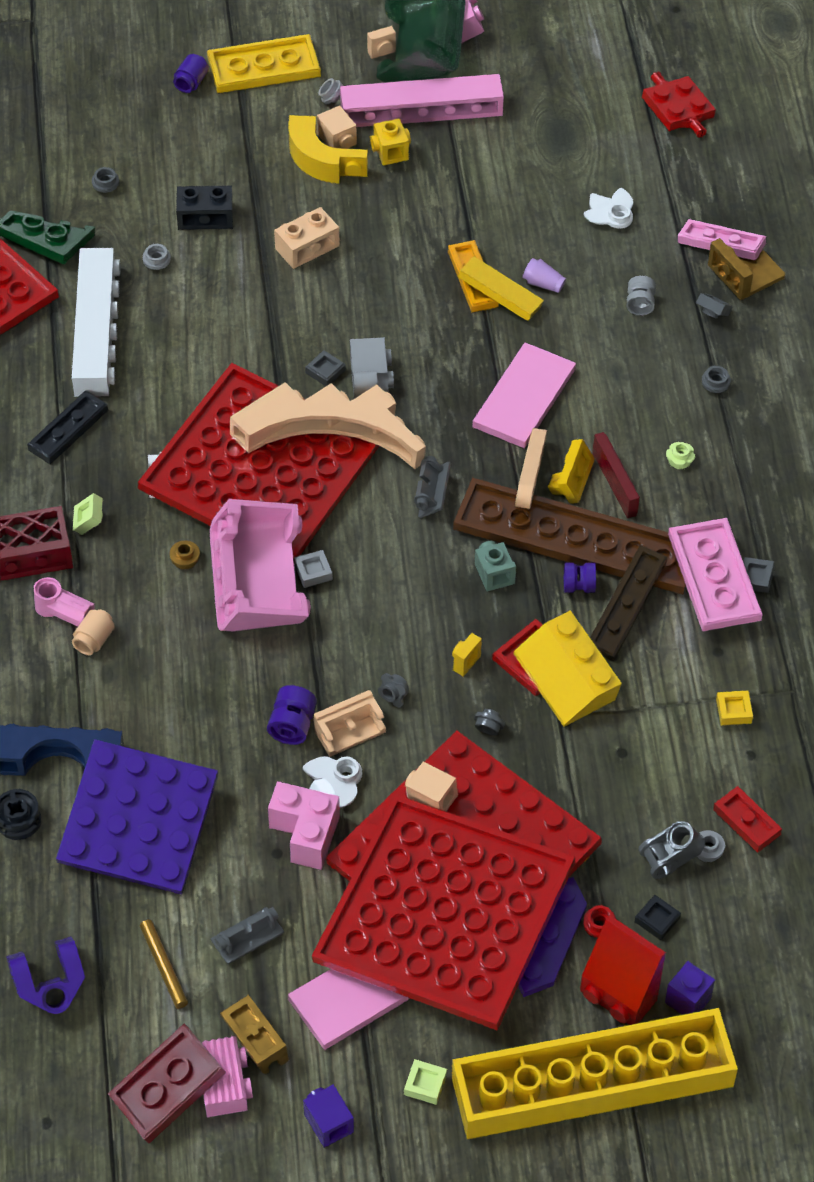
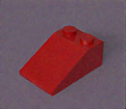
[580,915,666,1025]

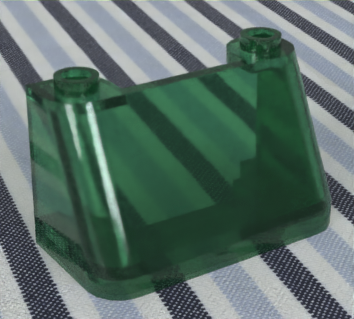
[376,0,466,83]

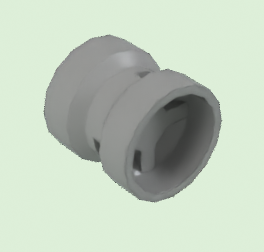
[626,275,656,315]

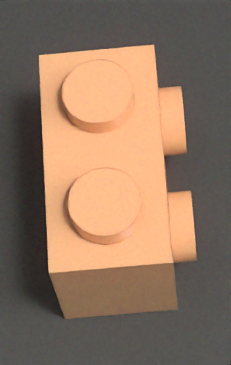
[274,207,340,269]

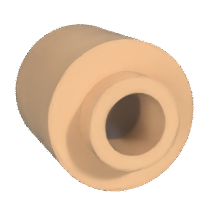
[72,609,115,656]

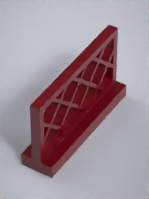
[0,506,73,581]

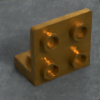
[708,238,785,300]

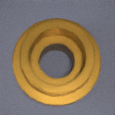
[170,541,200,569]

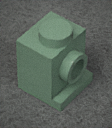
[475,541,516,592]

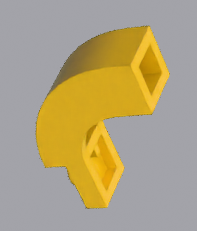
[288,115,368,184]

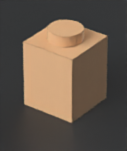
[317,105,357,149]
[405,761,458,811]

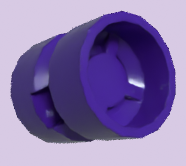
[267,685,317,745]

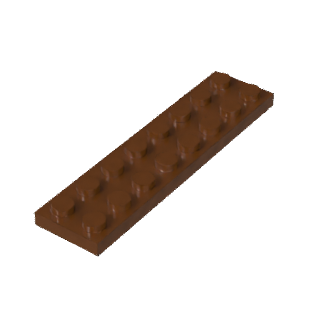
[453,477,686,595]

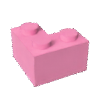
[268,781,340,870]

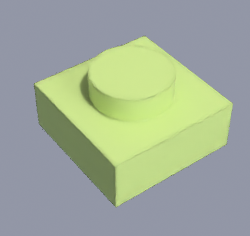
[73,493,103,535]
[404,1059,447,1105]

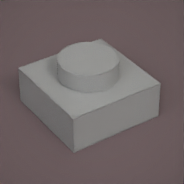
[294,550,333,588]

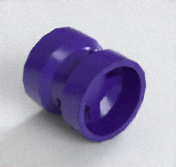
[564,563,596,593]

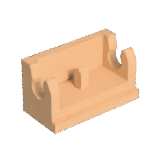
[314,690,386,757]

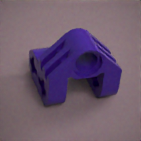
[6,936,85,1014]

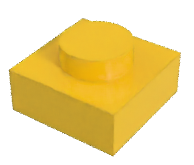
[452,633,482,677]
[716,691,753,725]

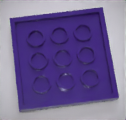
[56,739,218,895]

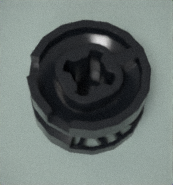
[0,789,41,840]

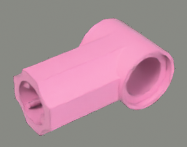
[34,577,95,627]

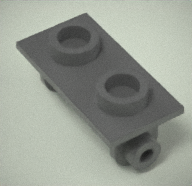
[414,456,451,518]
[210,907,284,965]

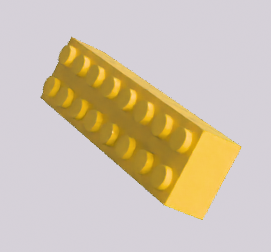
[452,1008,738,1139]

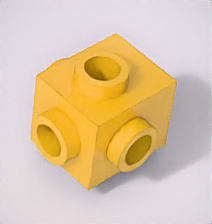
[370,118,411,165]

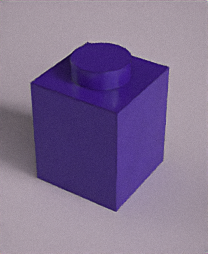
[665,961,715,1015]
[303,1084,354,1148]

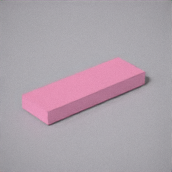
[678,219,766,261]

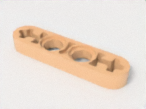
[515,428,547,509]

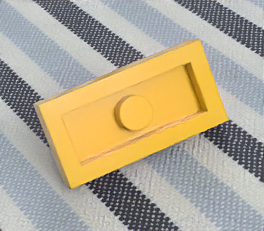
[548,439,595,504]

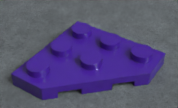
[518,877,587,997]

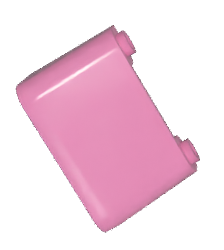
[210,499,311,632]

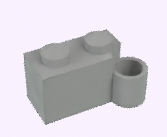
[350,337,394,399]

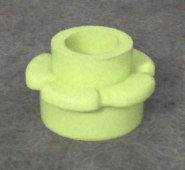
[666,442,695,469]

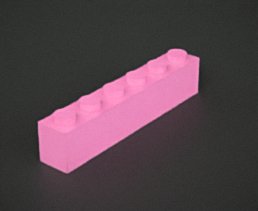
[340,74,504,127]

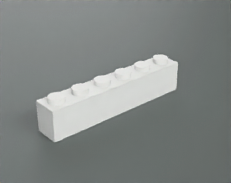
[72,248,120,397]

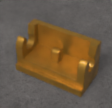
[220,995,289,1074]

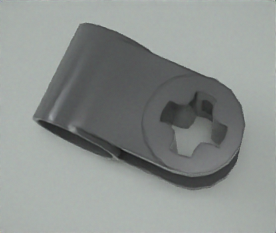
[638,821,705,879]

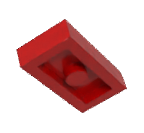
[713,786,782,853]

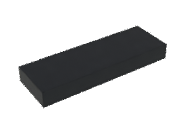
[27,391,108,464]

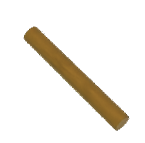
[140,920,188,1009]

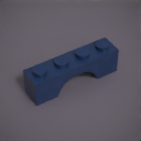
[0,724,124,776]

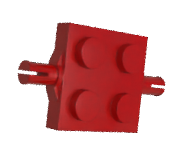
[642,71,716,138]

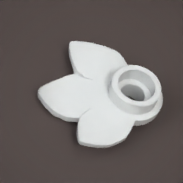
[584,188,633,228]
[303,756,362,808]

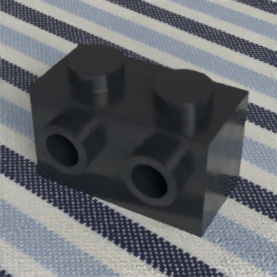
[176,186,233,230]

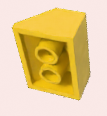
[513,610,622,727]

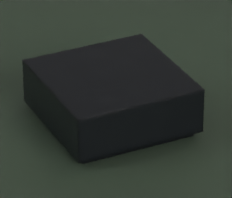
[634,895,681,941]

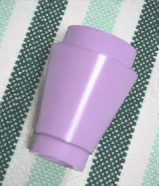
[522,258,566,293]

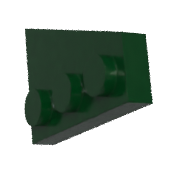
[0,210,95,264]

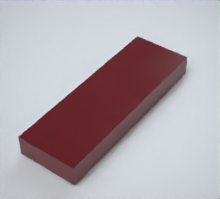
[593,432,640,519]

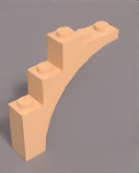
[230,382,426,469]

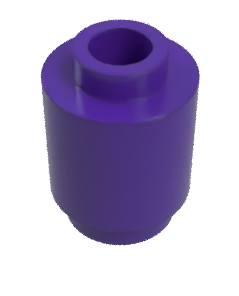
[173,54,209,93]

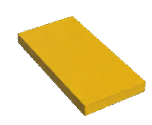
[207,34,321,93]

